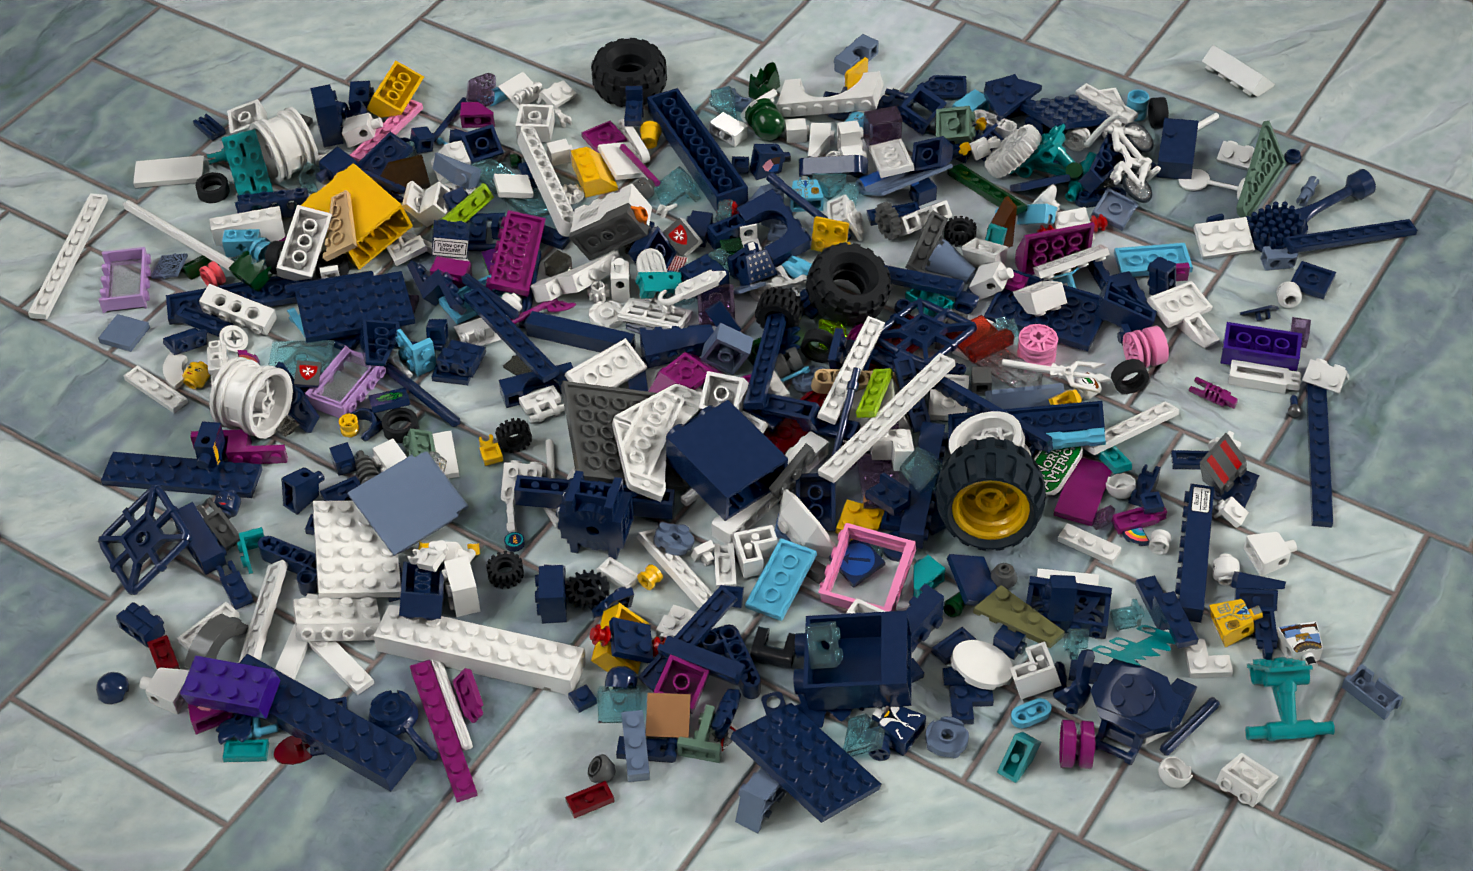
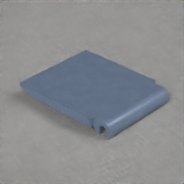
[347,451,469,556]

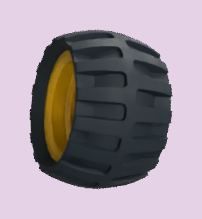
[936,437,1046,551]

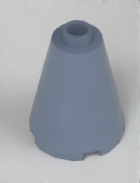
[925,239,976,284]

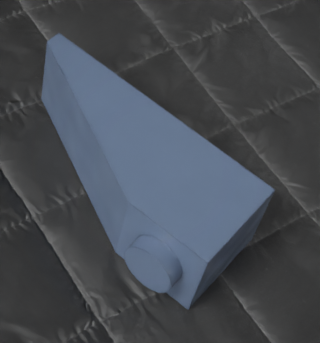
[432,152,481,190]

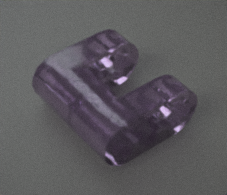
[466,73,496,107]

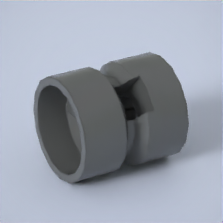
[775,347,804,379]

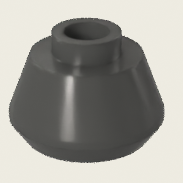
[991,563,1018,589]
[588,754,616,783]

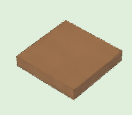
[646,693,691,738]

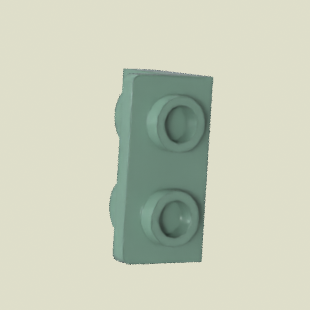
[403,428,437,462]

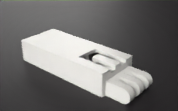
[1228,360,1302,394]

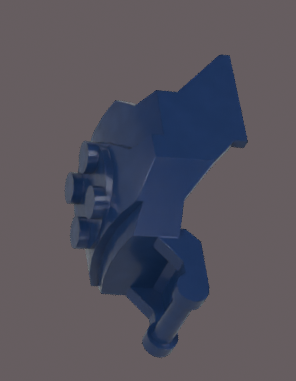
[1090,658,1198,765]

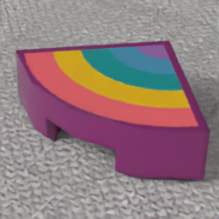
[238,350,260,365]

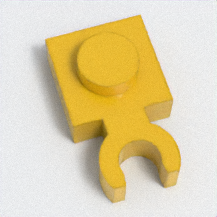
[479,434,503,466]

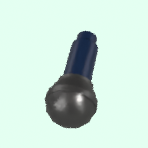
[1288,395,1301,418]

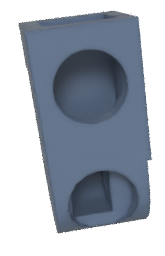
[1260,246,1298,271]

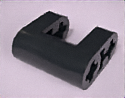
[750,626,796,669]

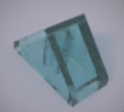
[812,173,846,200]

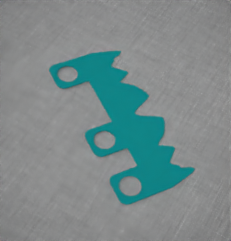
[1092,625,1176,666]

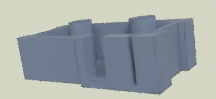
[1342,664,1403,720]

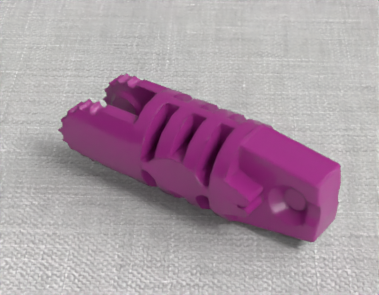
[1188,377,1238,409]

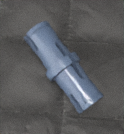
[1296,176,1319,207]

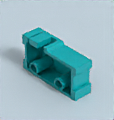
[635,272,682,299]
[905,289,954,318]

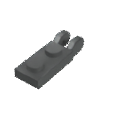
[196,497,240,551]

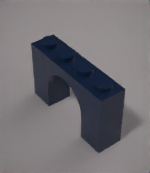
[737,188,811,268]

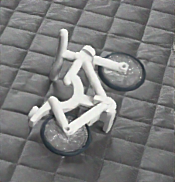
[1084,111,1161,203]

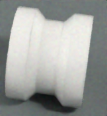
[1149,529,1171,555]

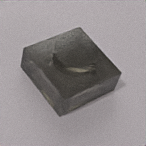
[276,415,299,437]

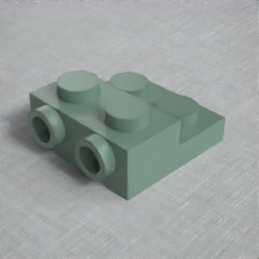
[936,106,976,144]

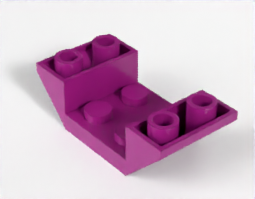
[648,352,724,393]

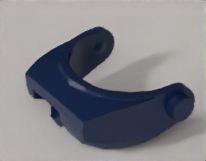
[350,408,383,441]

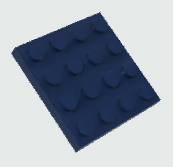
[1019,94,1110,129]

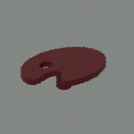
[274,735,312,765]

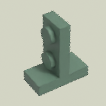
[677,705,722,763]

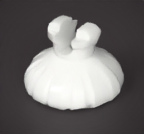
[1032,184,1060,213]

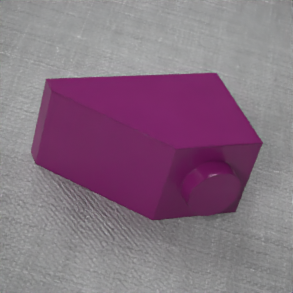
[460,102,495,128]

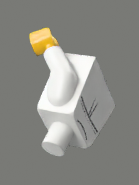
[418,540,480,569]

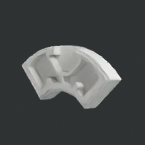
[163,352,188,391]

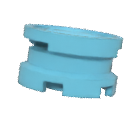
[249,237,271,265]

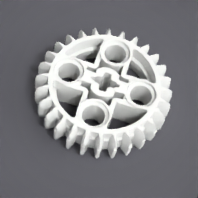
[984,124,1042,178]

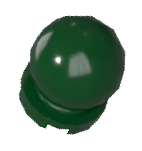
[745,98,785,141]

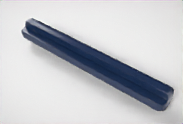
[1160,697,1220,756]

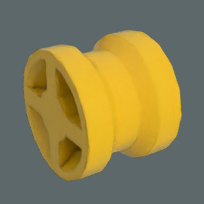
[339,413,360,438]
[637,564,663,590]

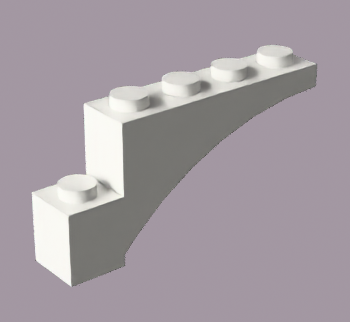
[530,250,621,303]

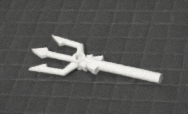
[1002,359,1111,393]

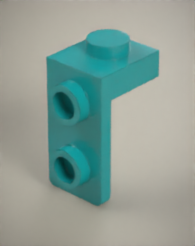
[237,527,265,574]

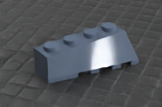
[985,383,1064,409]

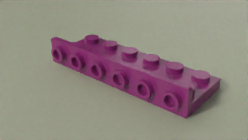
[486,210,546,296]

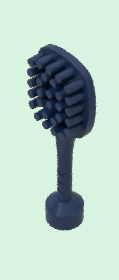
[1246,169,1376,252]

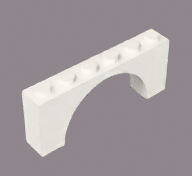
[777,71,884,117]

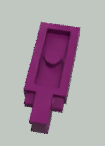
[1110,507,1167,535]

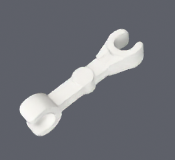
[545,103,572,128]
[775,265,806,298]
[764,275,807,290]
[648,292,675,315]
[502,489,517,533]

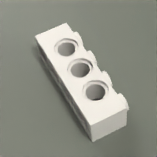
[199,284,277,336]

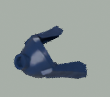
[1053,649,1095,714]

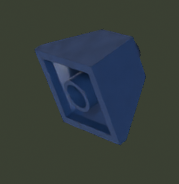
[910,136,953,174]

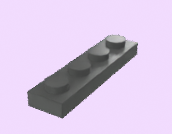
[905,210,948,271]

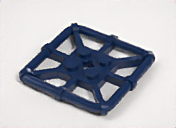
[876,298,977,366]
[98,485,192,595]

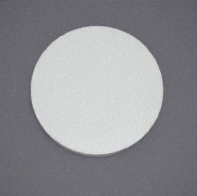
[951,640,1013,690]

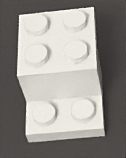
[402,181,450,227]

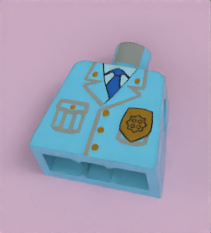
[790,176,824,212]

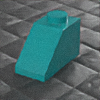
[913,555,946,598]
[997,732,1042,783]

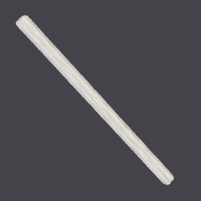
[123,200,234,271]

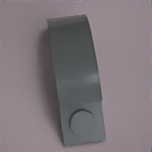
[184,614,248,669]

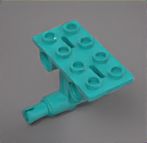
[1009,124,1097,202]
[206,129,273,195]
[1245,657,1335,742]

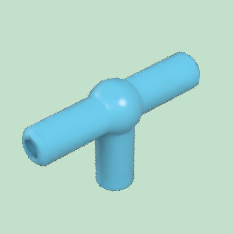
[235,716,279,740]

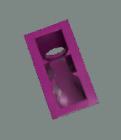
[188,704,234,735]

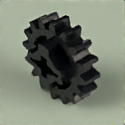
[566,569,610,610]

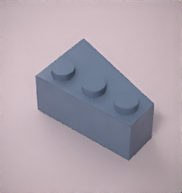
[735,768,787,834]

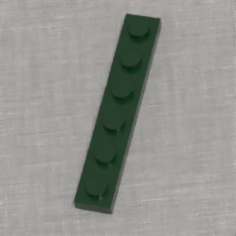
[947,164,1027,216]

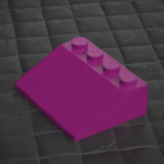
[1015,222,1095,275]

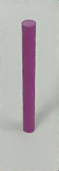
[619,144,661,187]

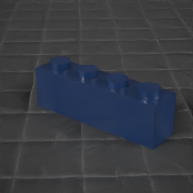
[1078,132,1133,194]
[639,324,714,369]

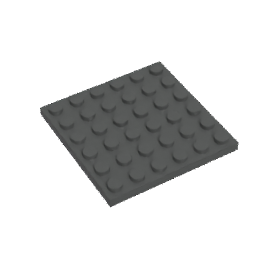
[561,381,688,492]

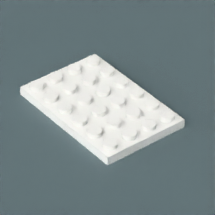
[313,501,401,598]

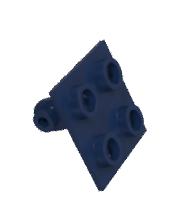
[1213,470,1260,508]

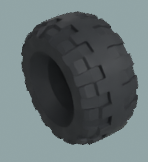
[591,38,667,107]
[806,242,892,327]

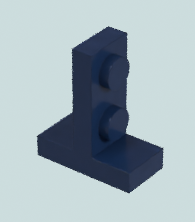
[624,86,644,126]

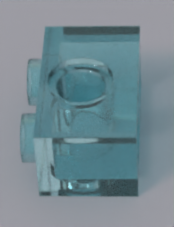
[806,621,843,669]

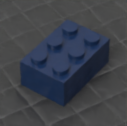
[310,84,344,148]

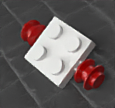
[1037,207,1108,242]

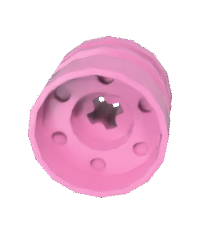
[1016,324,1058,374]
[1123,326,1169,368]

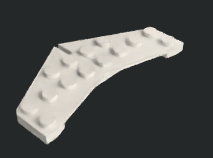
[612,384,702,502]

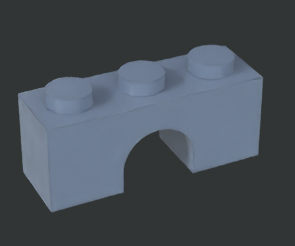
[834,34,879,75]
[621,710,650,782]

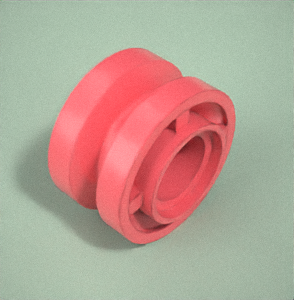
[199,261,226,286]

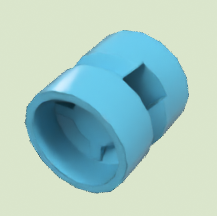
[1126,89,1149,121]

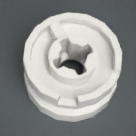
[1064,127,1090,151]

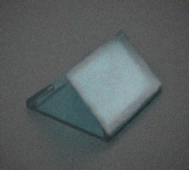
[900,447,943,494]
[597,685,642,723]

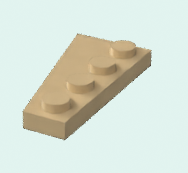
[323,190,357,261]

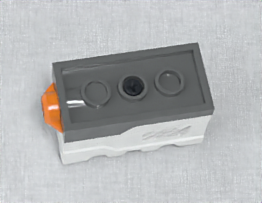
[569,184,652,261]

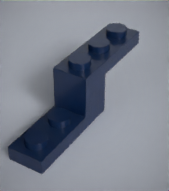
[407,260,467,315]
[1087,260,1152,308]
[761,393,861,441]
[1135,575,1199,649]

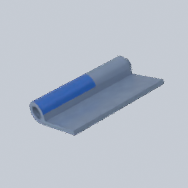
[856,157,953,196]

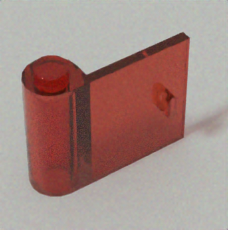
[945,315,1015,363]

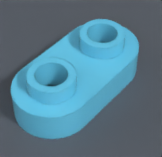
[1011,698,1051,729]

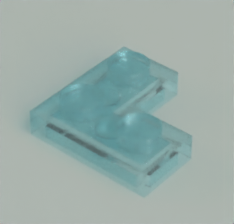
[843,713,885,757]

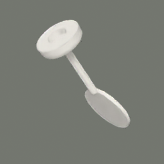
[1178,169,1245,200]

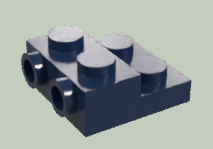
[437,340,486,378]

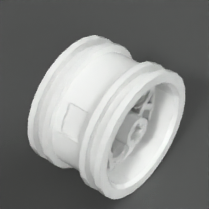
[249,107,319,183]
[209,357,293,439]
[949,411,1031,455]

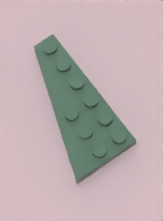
[1236,121,1286,218]

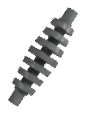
[355,450,379,484]

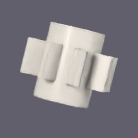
[587,281,610,303]

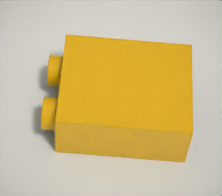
[300,163,413,270]

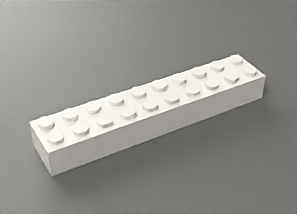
[374,604,586,695]

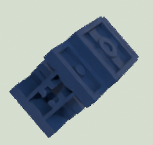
[556,470,634,560]

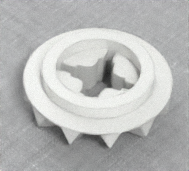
[562,183,584,204]
[219,325,248,354]

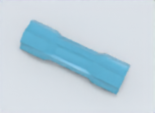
[1046,428,1106,450]

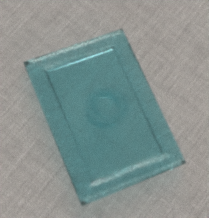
[268,340,335,375]

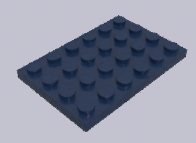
[984,269,1104,352]
[295,271,415,343]
[730,703,882,823]

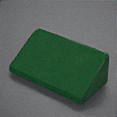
[181,255,220,280]

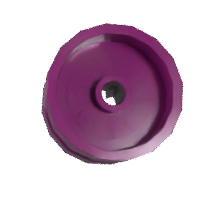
[1059,720,1095,769]

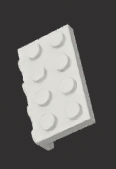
[293,597,380,641]

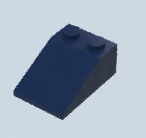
[795,473,836,531]

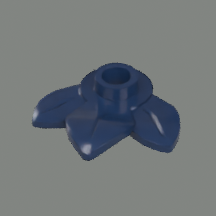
[216,713,252,745]

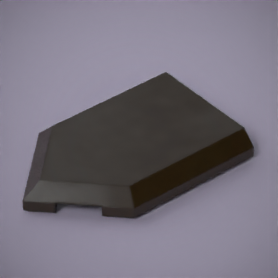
[380,154,431,195]

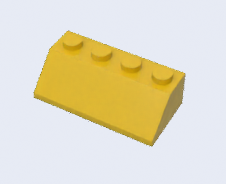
[367,60,424,118]

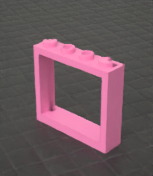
[818,523,916,612]

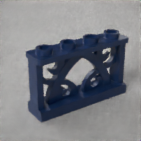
[1026,576,1112,639]

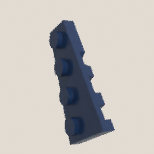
[275,362,320,433]

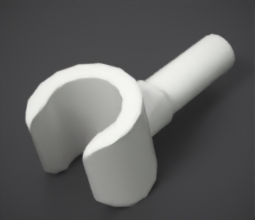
[656,203,677,218]

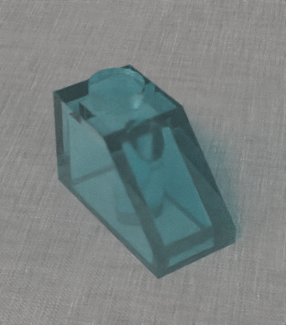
[709,86,737,120]

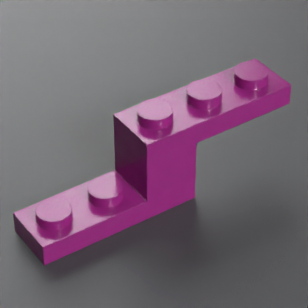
[190,429,288,464]

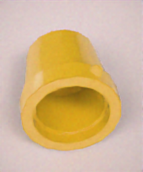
[640,121,662,149]

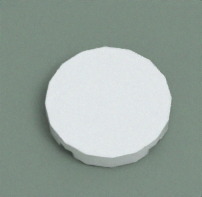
[589,300,624,329]

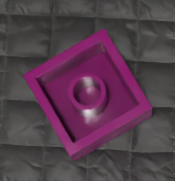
[653,654,709,715]

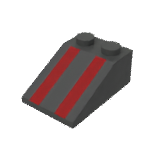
[1199,433,1247,495]

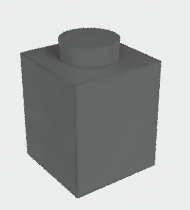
[971,366,992,396]

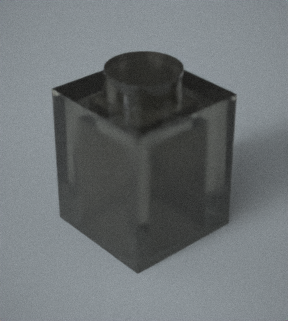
[544,250,573,277]

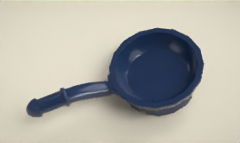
[368,690,438,761]

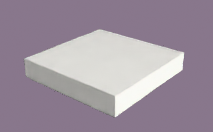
[493,174,533,199]

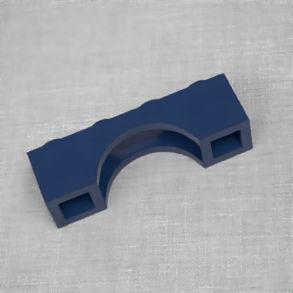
[499,362,573,408]

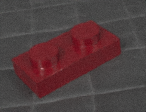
[147,635,180,669]
[565,781,615,819]

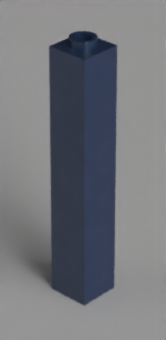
[524,311,636,353]

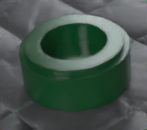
[1065,162,1084,181]

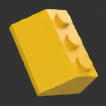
[571,147,618,198]
[591,603,650,674]

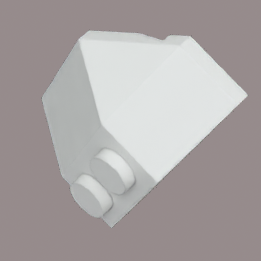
[777,489,836,558]

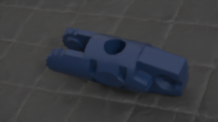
[711,689,741,739]

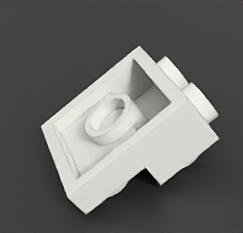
[656,605,700,646]
[1215,753,1279,807]

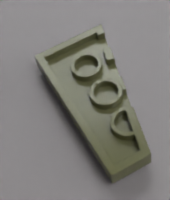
[973,585,1065,648]

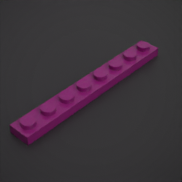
[410,660,478,803]

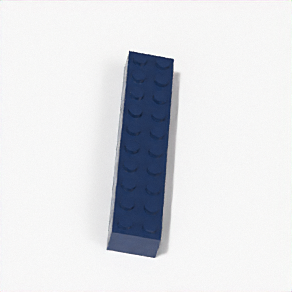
[647,88,748,212]
[239,653,417,792]

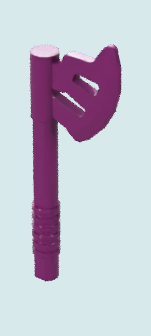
[510,298,576,324]

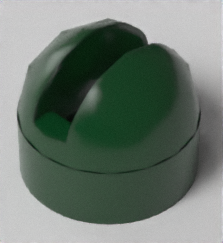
[510,154,522,168]

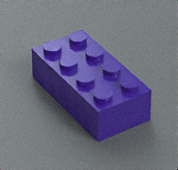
[1220,322,1302,372]
[180,656,281,719]

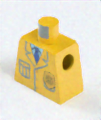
[1209,599,1263,647]

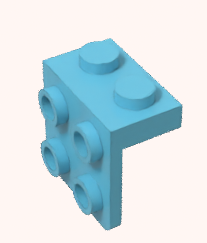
[395,329,436,377]

